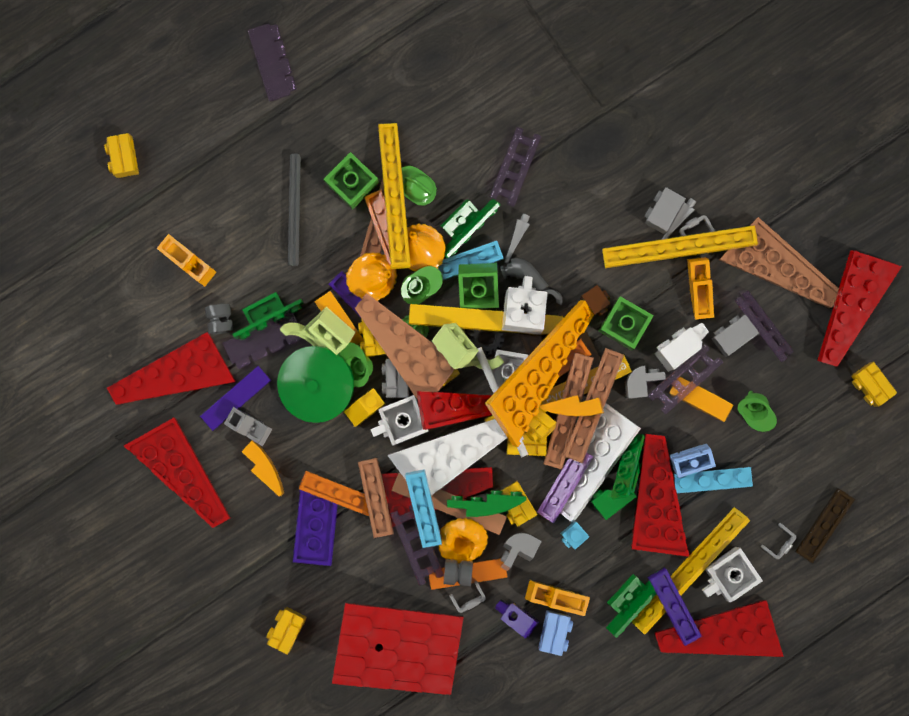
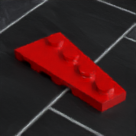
[416,391,492,430]

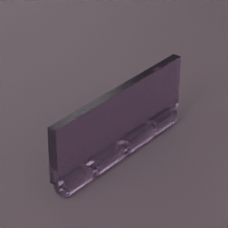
[248,23,297,102]
[223,311,301,369]

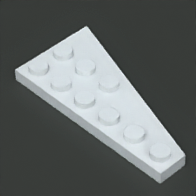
[560,403,641,523]
[387,419,507,495]

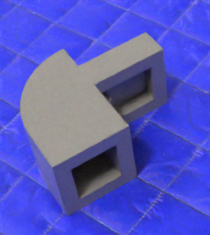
[625,366,666,399]
[224,407,272,446]
[500,533,541,571]

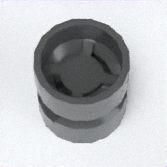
[205,304,234,335]
[443,559,473,587]

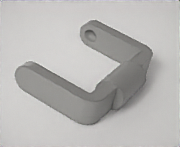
[679,215,715,236]
[761,523,796,559]
[449,581,486,613]

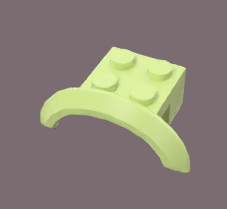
[280,306,355,355]
[432,323,504,370]

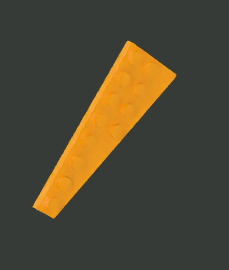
[485,300,594,447]

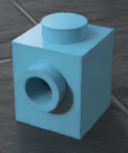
[560,521,589,549]

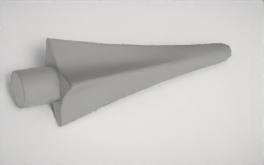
[661,198,696,240]
[505,213,530,264]

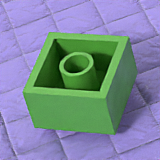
[324,152,379,210]
[458,263,499,309]
[598,296,654,351]

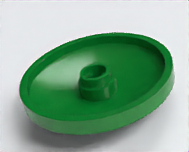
[277,346,354,423]

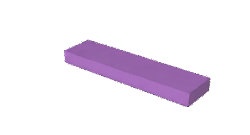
[537,453,593,523]

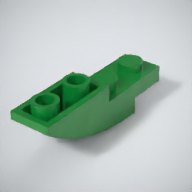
[447,490,527,517]

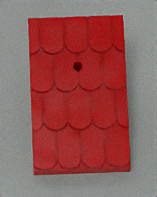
[332,603,464,695]

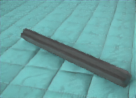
[288,154,301,266]

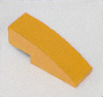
[157,234,216,287]
[687,257,714,320]
[315,291,364,345]
[669,376,733,422]
[540,395,604,417]
[242,440,284,497]
[525,580,590,616]

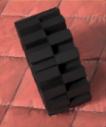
[470,329,504,356]

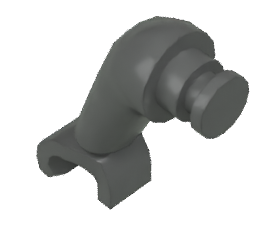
[500,258,563,307]

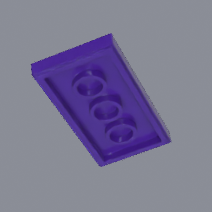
[293,490,338,566]

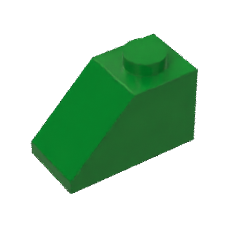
[590,489,637,520]

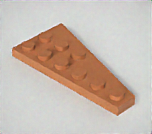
[719,217,839,308]
[355,293,455,400]

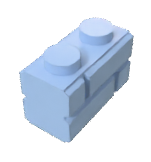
[670,443,716,478]
[538,610,573,656]

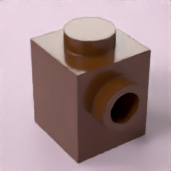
[580,285,611,316]

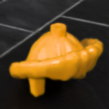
[407,224,445,272]
[346,252,397,301]
[438,518,488,564]

